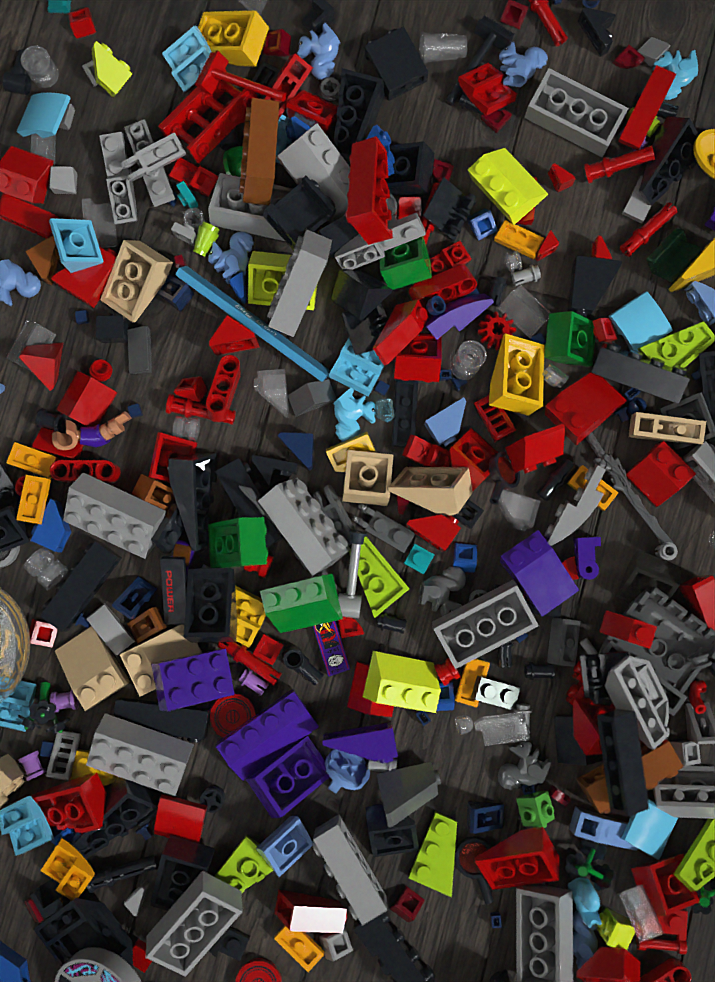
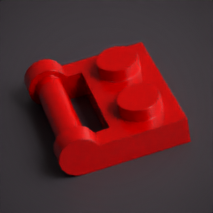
[636,904,688,954]

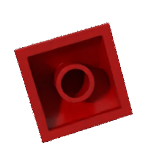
[286,90,338,137]
[209,315,260,356]
[56,371,117,427]
[149,432,197,483]
[347,662,394,717]

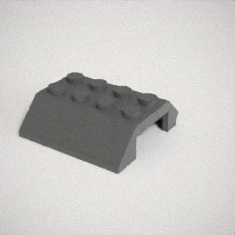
[598,587,715,716]

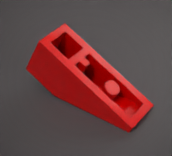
[264,53,313,120]
[373,299,429,365]

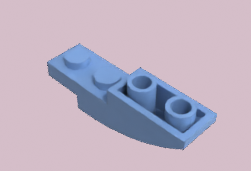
[685,281,715,326]

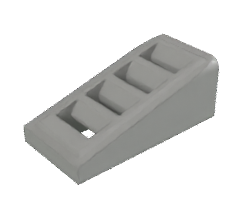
[46,731,81,781]

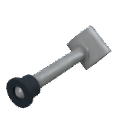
[338,530,367,619]

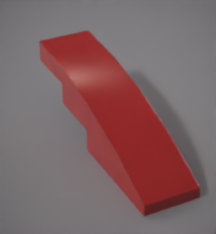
[618,65,676,150]

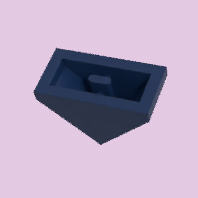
[157,274,194,312]
[278,432,314,471]
[112,576,157,619]
[467,801,504,834]

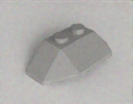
[605,656,669,750]
[653,766,715,819]

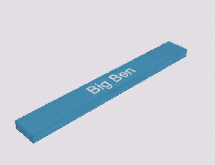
[176,266,330,382]

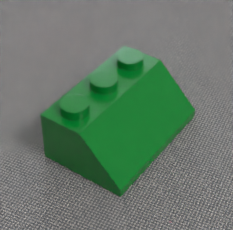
[260,574,343,633]

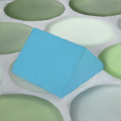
[49,218,104,273]

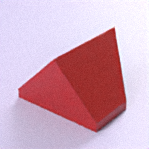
[19,343,63,391]

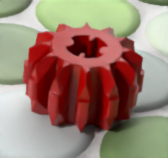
[478,311,516,350]

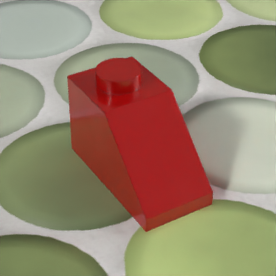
[599,610,657,649]

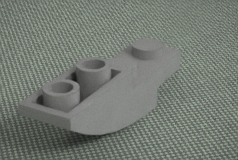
[124,119,175,207]
[99,132,137,225]
[335,213,426,270]
[544,464,606,546]

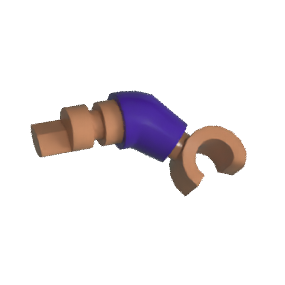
[52,411,132,450]

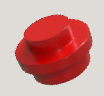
[89,359,112,381]

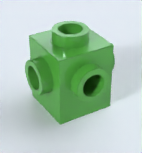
[516,791,555,828]

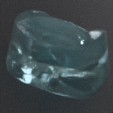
[375,398,395,422]

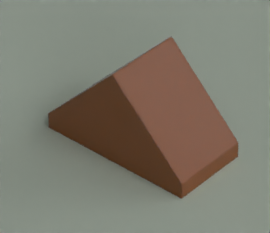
[26,235,60,285]
[127,607,169,644]

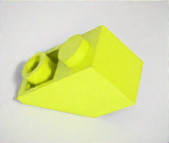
[92,41,132,98]
[597,907,637,949]

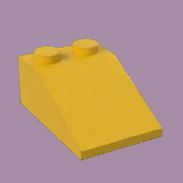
[198,10,269,66]
[668,237,715,292]
[489,333,545,416]

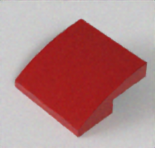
[458,63,517,116]
[154,794,207,843]

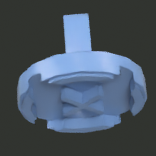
[325,749,370,794]

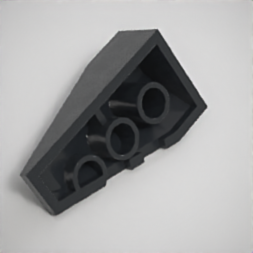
[639,116,699,206]
[168,453,217,551]
[69,777,159,858]

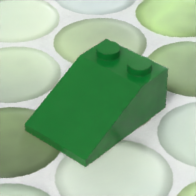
[208,517,268,568]

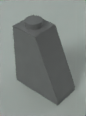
[377,762,441,827]

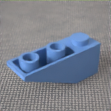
[569,806,637,851]

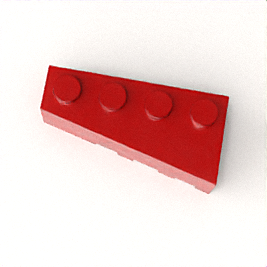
[345,136,393,245]

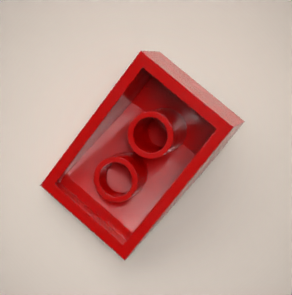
[545,372,627,446]
[475,827,559,890]

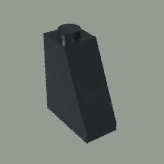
[567,256,622,318]

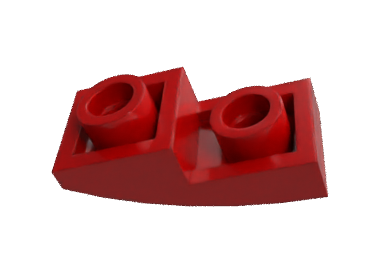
[430,241,472,276]
[565,661,585,706]

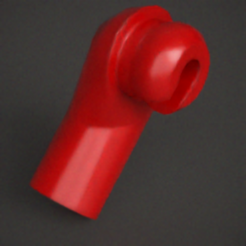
[689,680,707,714]

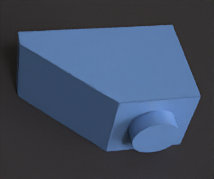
[424,397,466,447]

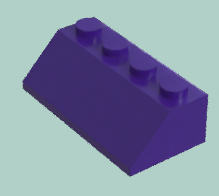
[216,689,319,781]

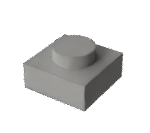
[171,222,197,246]

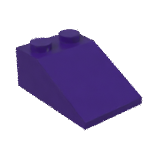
[500,530,579,617]
[322,722,398,763]
[246,736,330,818]

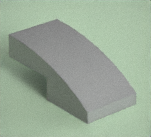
[622,176,651,223]
[87,603,135,656]

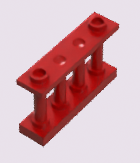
[158,69,259,164]

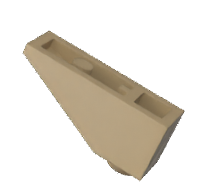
[628,412,706,444]

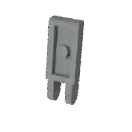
[120,133,186,182]

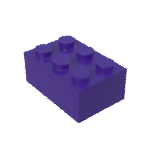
[151,649,235,711]

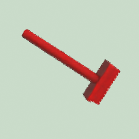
[195,51,287,102]

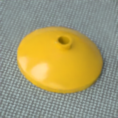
[693,129,715,180]

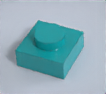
[176,181,199,211]
[404,544,435,575]

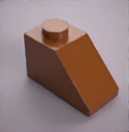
[132,474,176,511]

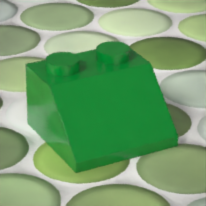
[380,236,432,290]
[544,311,595,367]

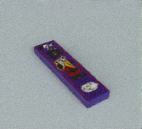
[313,621,350,677]

